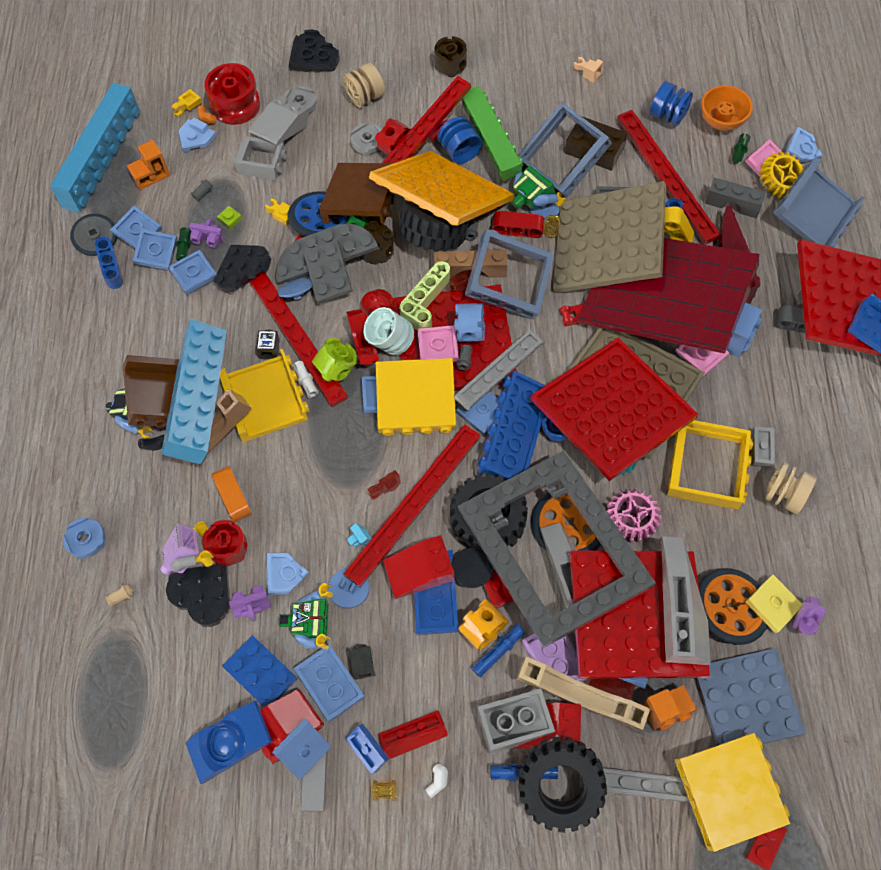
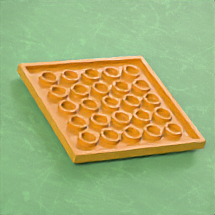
[369,151,515,226]

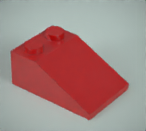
[383,535,455,599]
[514,703,581,750]

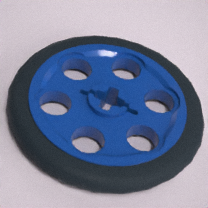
[288,191,354,237]

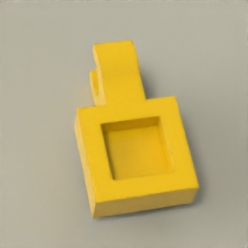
[172,89,202,117]

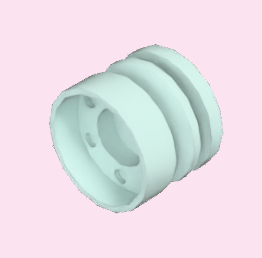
[364,307,414,355]

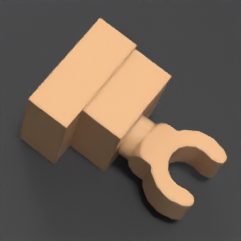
[574,57,603,83]

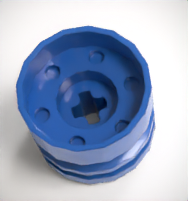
[650,81,693,126]
[437,116,483,164]

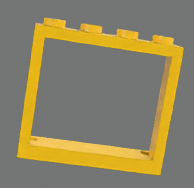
[667,420,753,510]

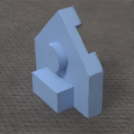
[179,118,217,152]
[784,127,823,163]
[266,553,309,595]

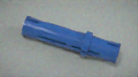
[471,624,526,678]
[490,763,558,782]

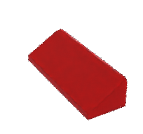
[378,710,448,759]

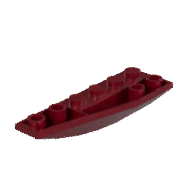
[718,205,761,304]

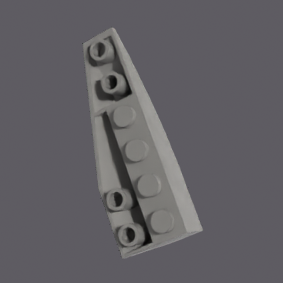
[540,523,577,637]
[661,536,710,665]

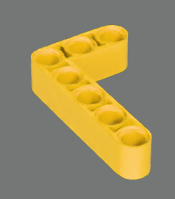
[664,207,694,243]

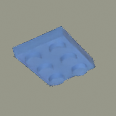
[294,644,365,723]

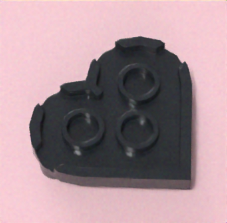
[289,29,340,72]
[213,245,272,293]
[166,564,230,627]

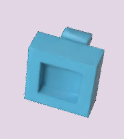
[347,523,372,547]

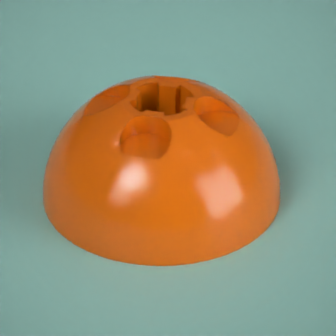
[701,85,753,131]

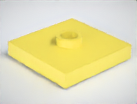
[745,574,803,633]

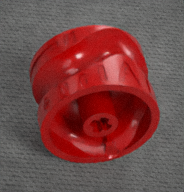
[204,63,261,125]

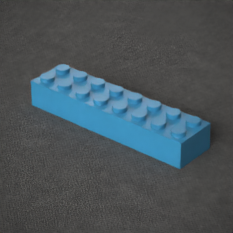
[50,83,140,213]
[161,319,227,465]

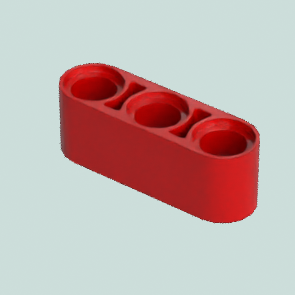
[492,211,545,238]

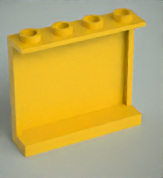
[220,349,310,443]
[376,358,456,436]
[674,733,790,852]

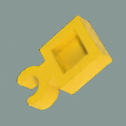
[265,198,290,226]

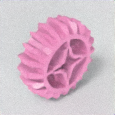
[606,488,661,542]

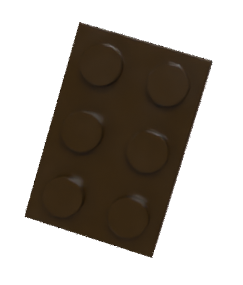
[565,116,628,171]

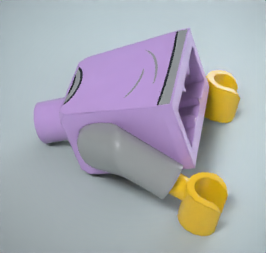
[160,521,214,575]

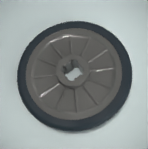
[70,214,117,256]

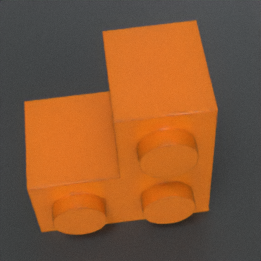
[127,140,171,190]
[643,685,696,732]

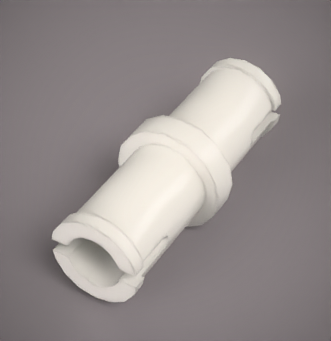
[292,361,319,398]

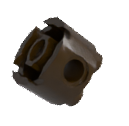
[434,36,467,78]
[361,221,394,265]

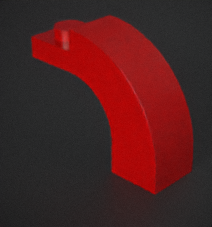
[346,308,379,365]

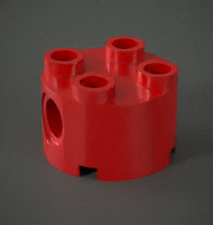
[375,118,411,155]
[202,520,248,566]

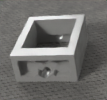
[234,136,287,180]

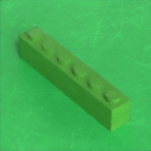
[461,86,523,181]

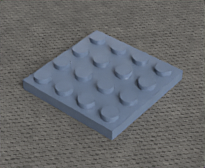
[695,648,806,745]

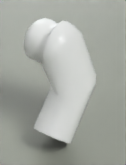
[425,764,448,799]

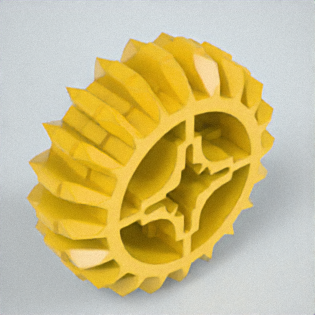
[759,151,805,199]

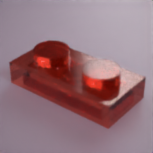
[589,679,636,700]

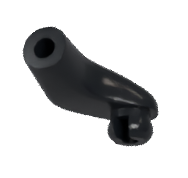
[138,434,165,451]

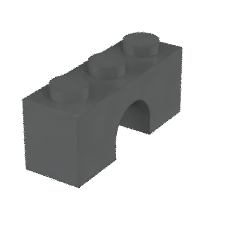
[705,177,766,219]

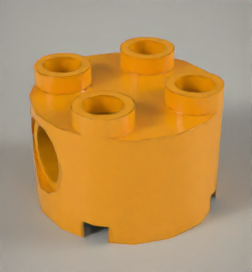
[459,599,508,650]

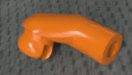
[198,106,217,124]

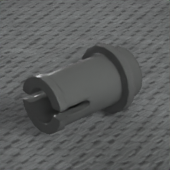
[191,179,213,201]
[466,218,479,241]
[456,345,473,371]

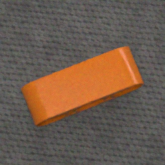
[211,466,252,522]

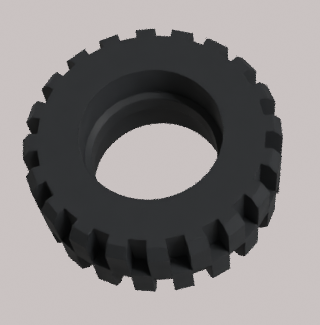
[399,200,469,252]
[450,473,528,550]
[519,736,607,833]

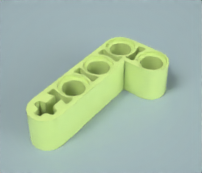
[400,261,450,331]

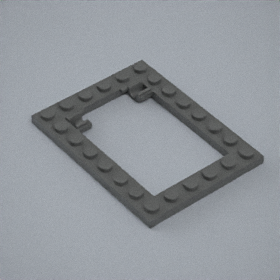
[458,450,656,648]

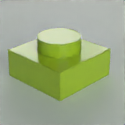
[217,206,242,230]

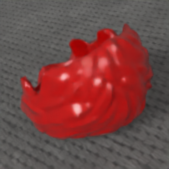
[361,289,395,315]

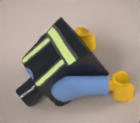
[106,388,154,438]

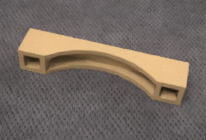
[516,656,650,731]

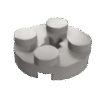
[283,86,317,117]
[351,123,382,156]

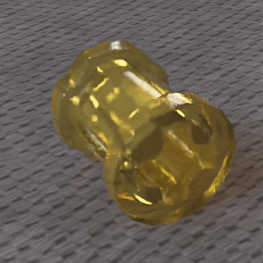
[544,215,561,238]
[372,780,397,801]

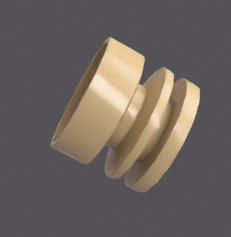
[343,62,385,107]
[765,462,817,515]

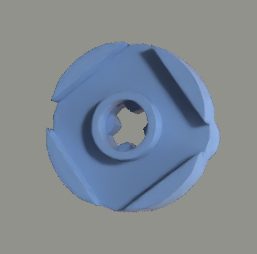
[63,518,105,559]

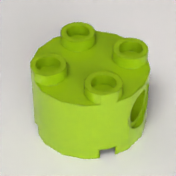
[312,338,358,381]

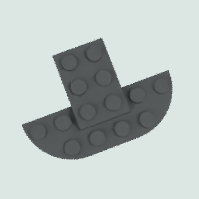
[276,224,379,303]

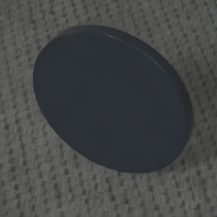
[452,548,493,588]

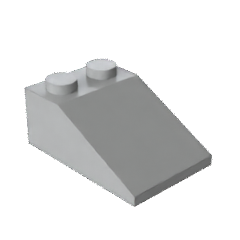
[249,96,308,145]
[478,688,555,755]

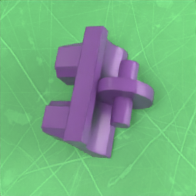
[189,219,225,248]
[229,586,271,621]
[792,596,826,635]

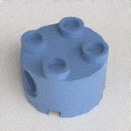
[455,304,485,342]

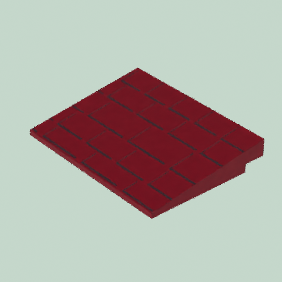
[578,238,759,354]

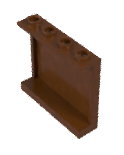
[319,163,395,225]
[122,355,179,427]

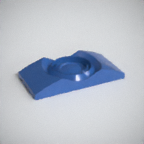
[186,701,272,784]

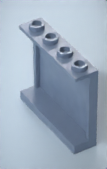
[773,157,865,247]

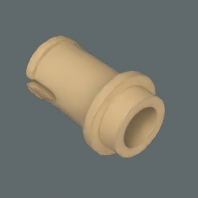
[105,584,134,607]

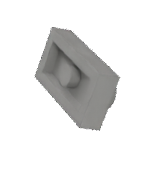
[753,426,775,467]

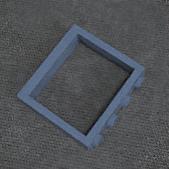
[518,102,612,198]
[465,229,554,319]

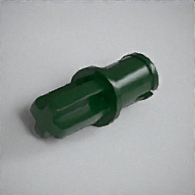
[732,133,750,164]
[176,227,191,260]

